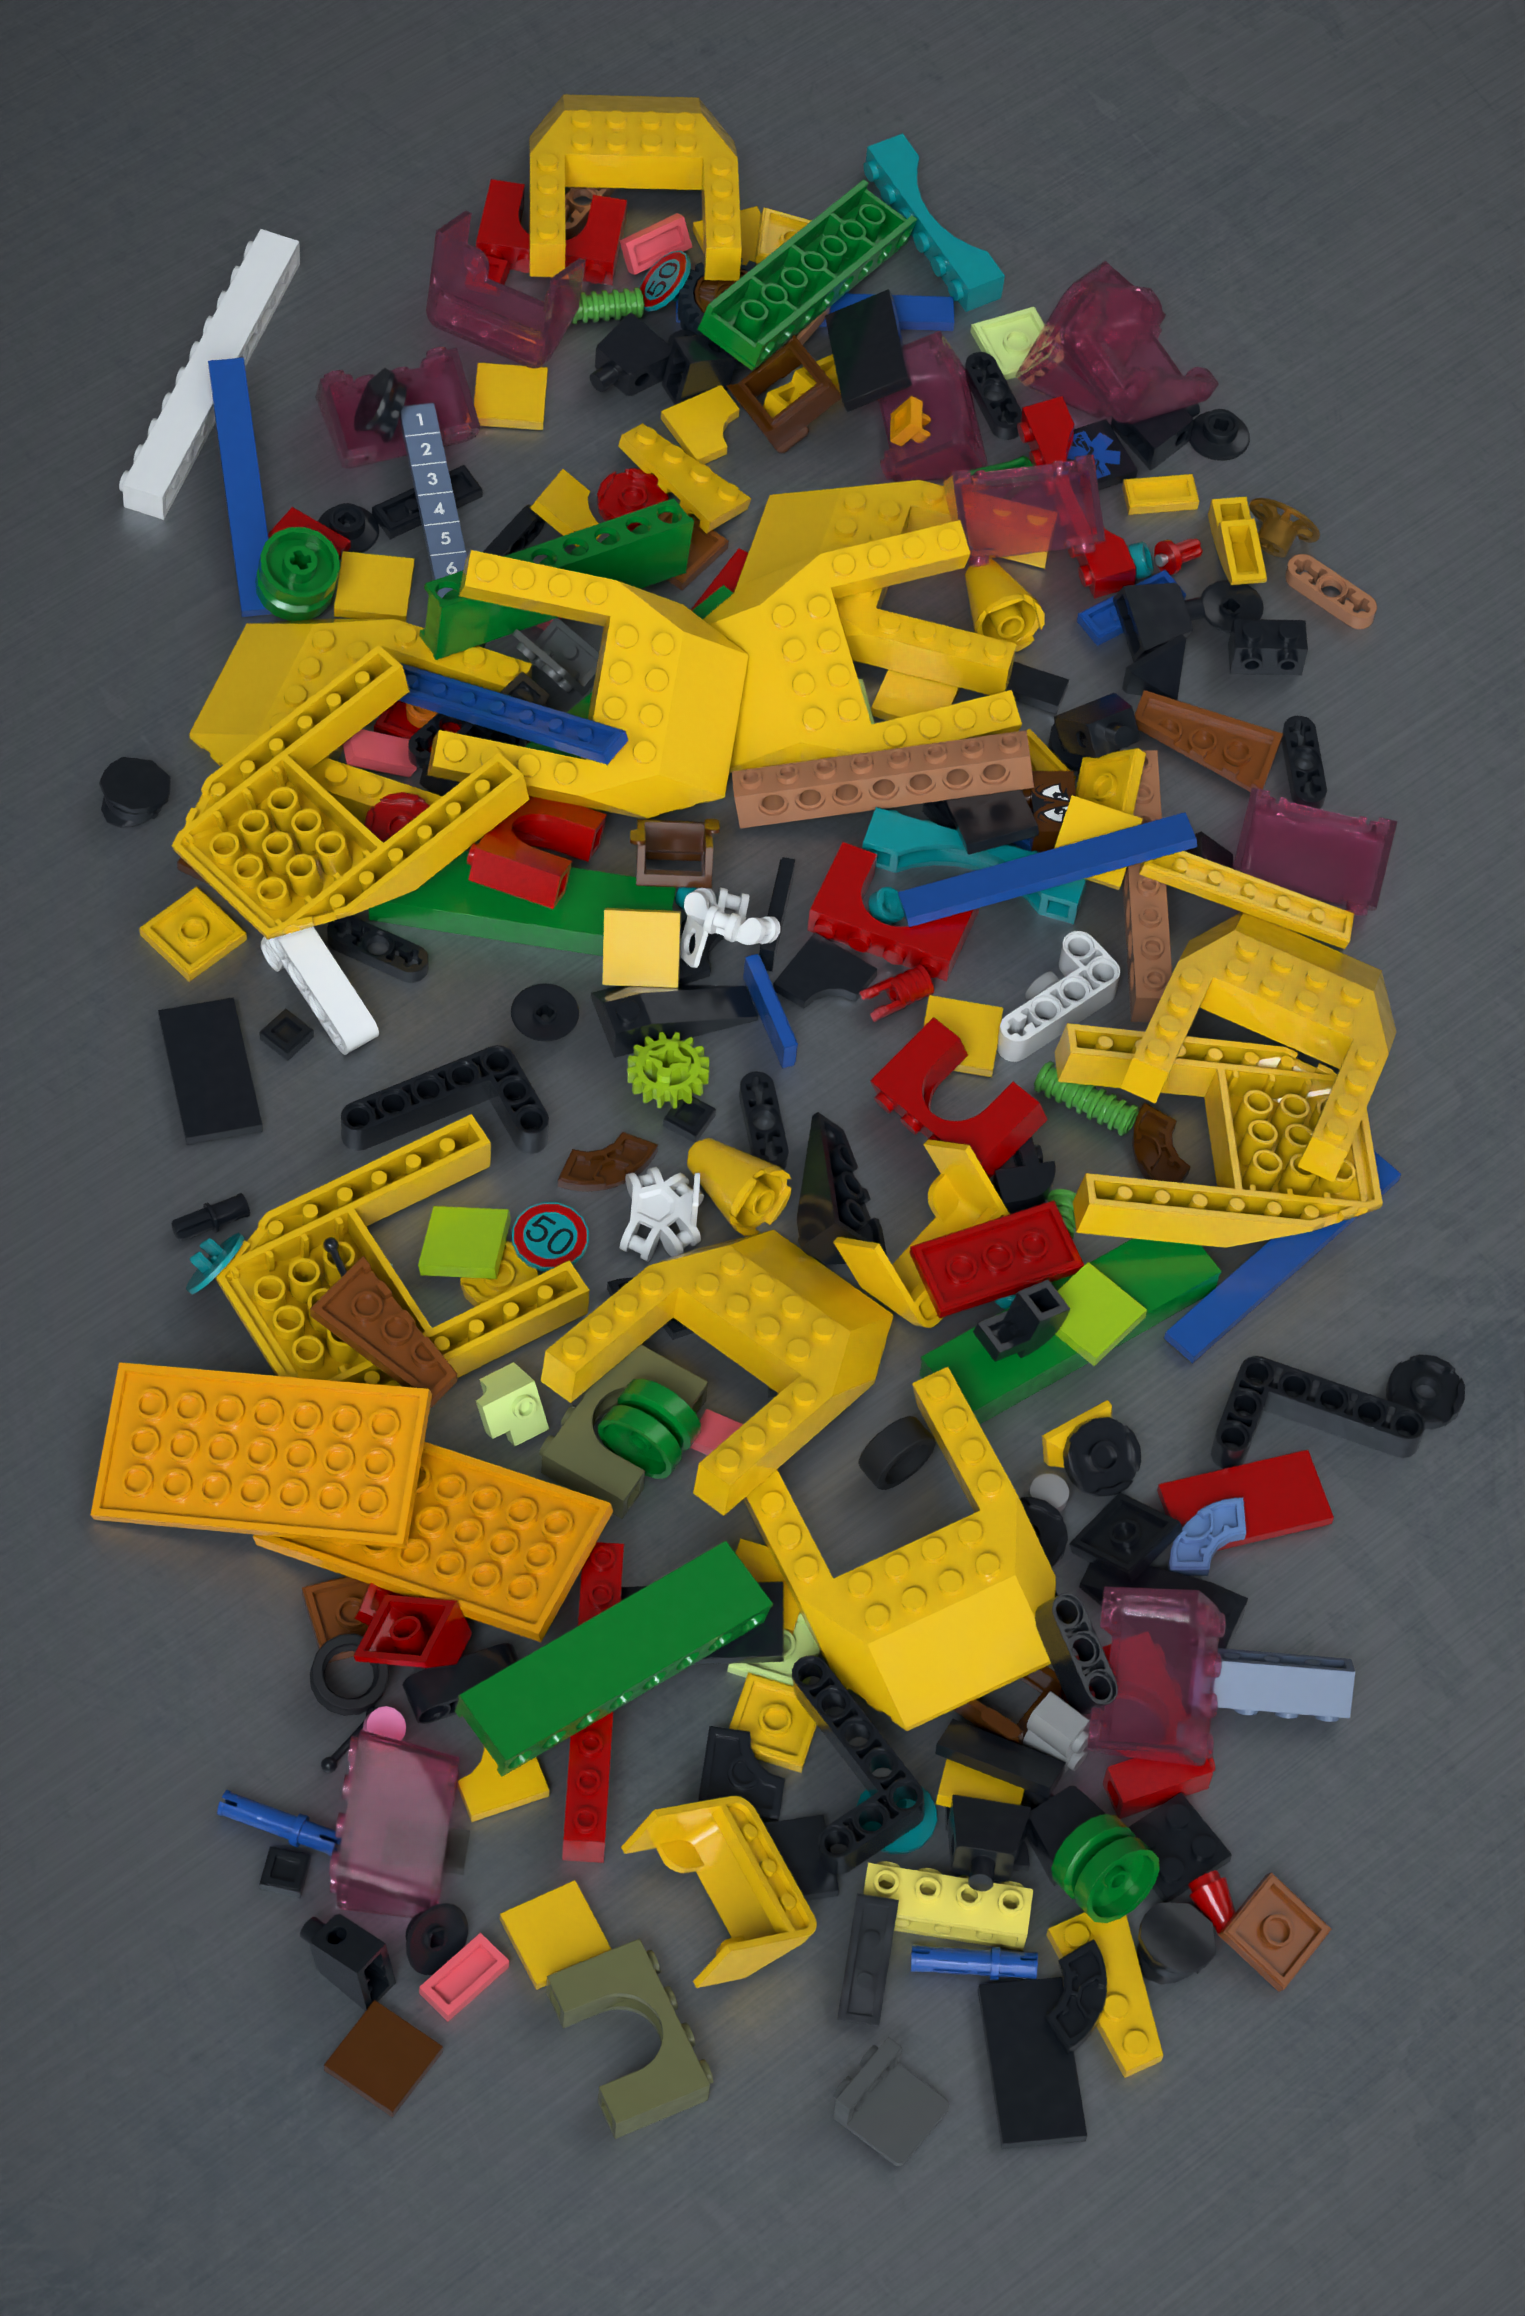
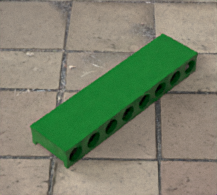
[697,179,917,371]
[419,498,694,660]
[369,851,676,956]
[919,1238,1222,1424]
[455,1541,773,1777]

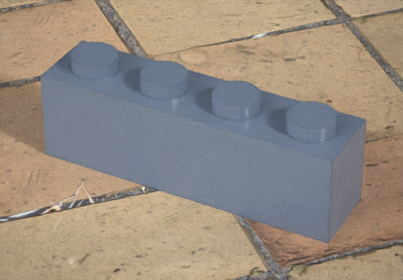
[1185,1646,1355,1722]

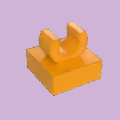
[890,396,931,447]

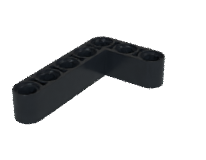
[341,1045,549,1154]
[1211,1356,1425,1469]
[792,1656,925,1874]

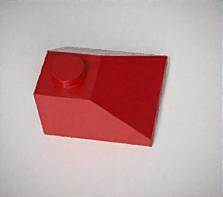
[353,1595,472,1668]

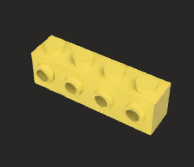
[863,1861,1033,1951]

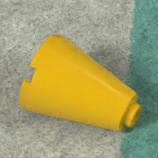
[965,558,1045,652]
[687,1138,792,1236]

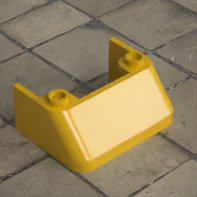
[833,1139,1010,1328]
[621,1796,817,1988]

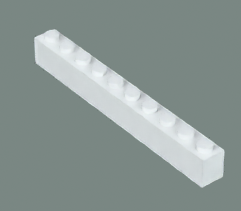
[119,229,300,520]

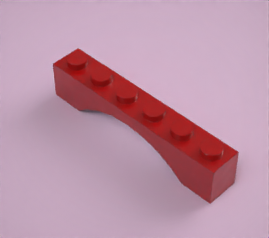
[1017,396,1136,599]

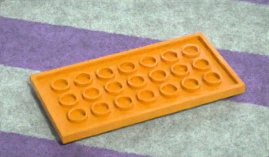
[90,1362,432,1549]
[253,1441,613,1642]

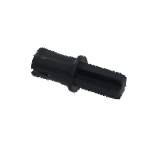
[171,1193,250,1241]

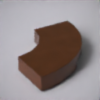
[1132,1103,1191,1183]
[557,1132,658,1192]

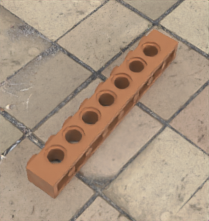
[732,730,1034,829]
[1121,750,1172,1022]

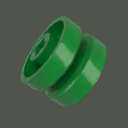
[255,527,340,621]
[598,1379,701,1479]
[1051,1814,1160,1923]

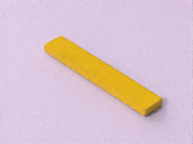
[1139,851,1354,949]

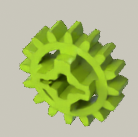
[627,1032,709,1109]

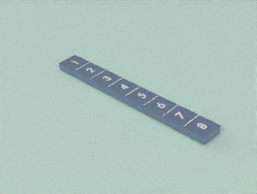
[399,403,485,648]

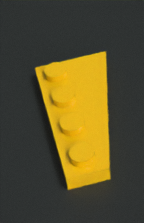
[618,423,751,534]
[1046,1912,1163,2078]

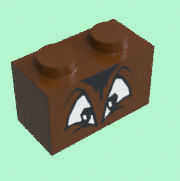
[1022,771,1076,852]

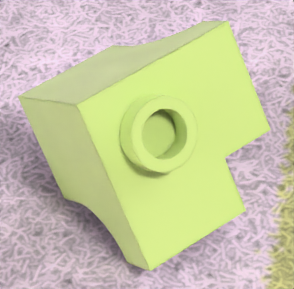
[476,1362,549,1446]

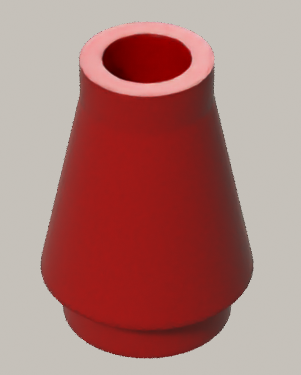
[1188,1870,1236,1936]

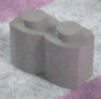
[1023,1691,1093,1775]

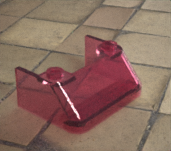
[426,211,586,368]

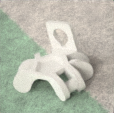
[680,887,780,968]
[619,1167,704,1262]

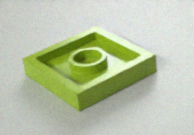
[418,1206,511,1279]
[1055,1262,1147,1366]

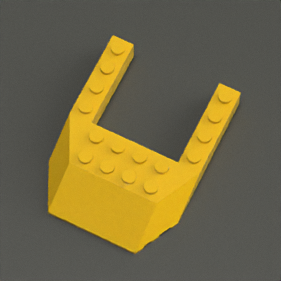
[529,94,742,281]
[735,480,1058,695]
[703,520,1022,773]
[427,550,749,819]
[189,619,532,825]
[171,645,530,939]
[1120,912,1397,1183]
[1054,1023,1383,1248]
[215,1114,589,1387]
[541,1230,893,1516]
[743,1367,1056,1731]

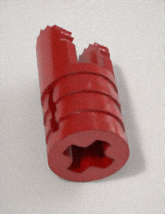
[859,964,934,1022]

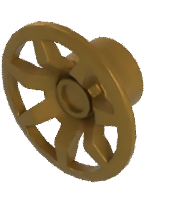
[1249,498,1320,558]

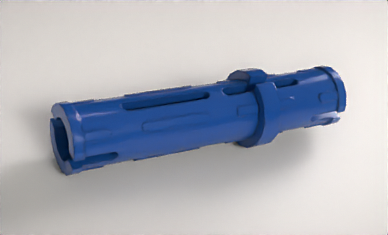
[217,1790,343,1857]
[910,1945,1038,1980]

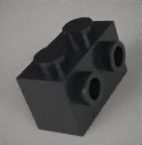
[1228,619,1308,675]

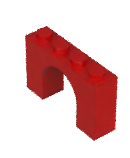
[476,179,627,286]
[467,796,607,909]
[807,842,979,982]
[870,1017,1048,1179]
[1063,1632,1215,1819]

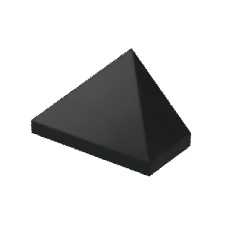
[1122,634,1186,700]

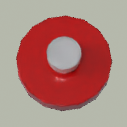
[1154,538,1203,575]

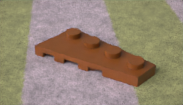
[1135,690,1283,798]
[310,1256,457,1408]

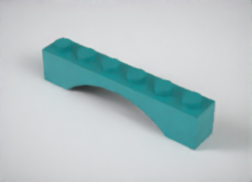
[863,133,1005,312]
[862,807,1087,924]

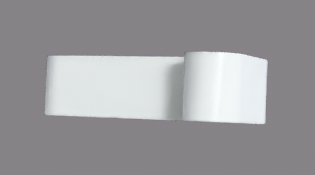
[261,927,379,1055]
[997,931,1120,1062]

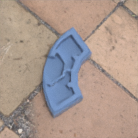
[1168,1497,1246,1576]

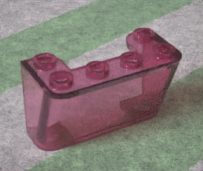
[315,347,480,468]
[1087,1587,1226,1766]
[329,1729,460,1918]

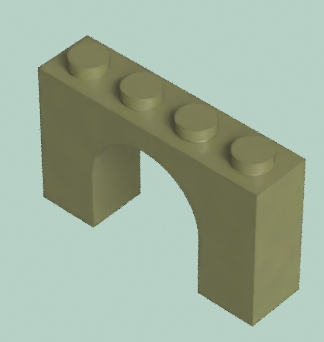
[539,1345,708,1519]
[546,1938,713,2139]

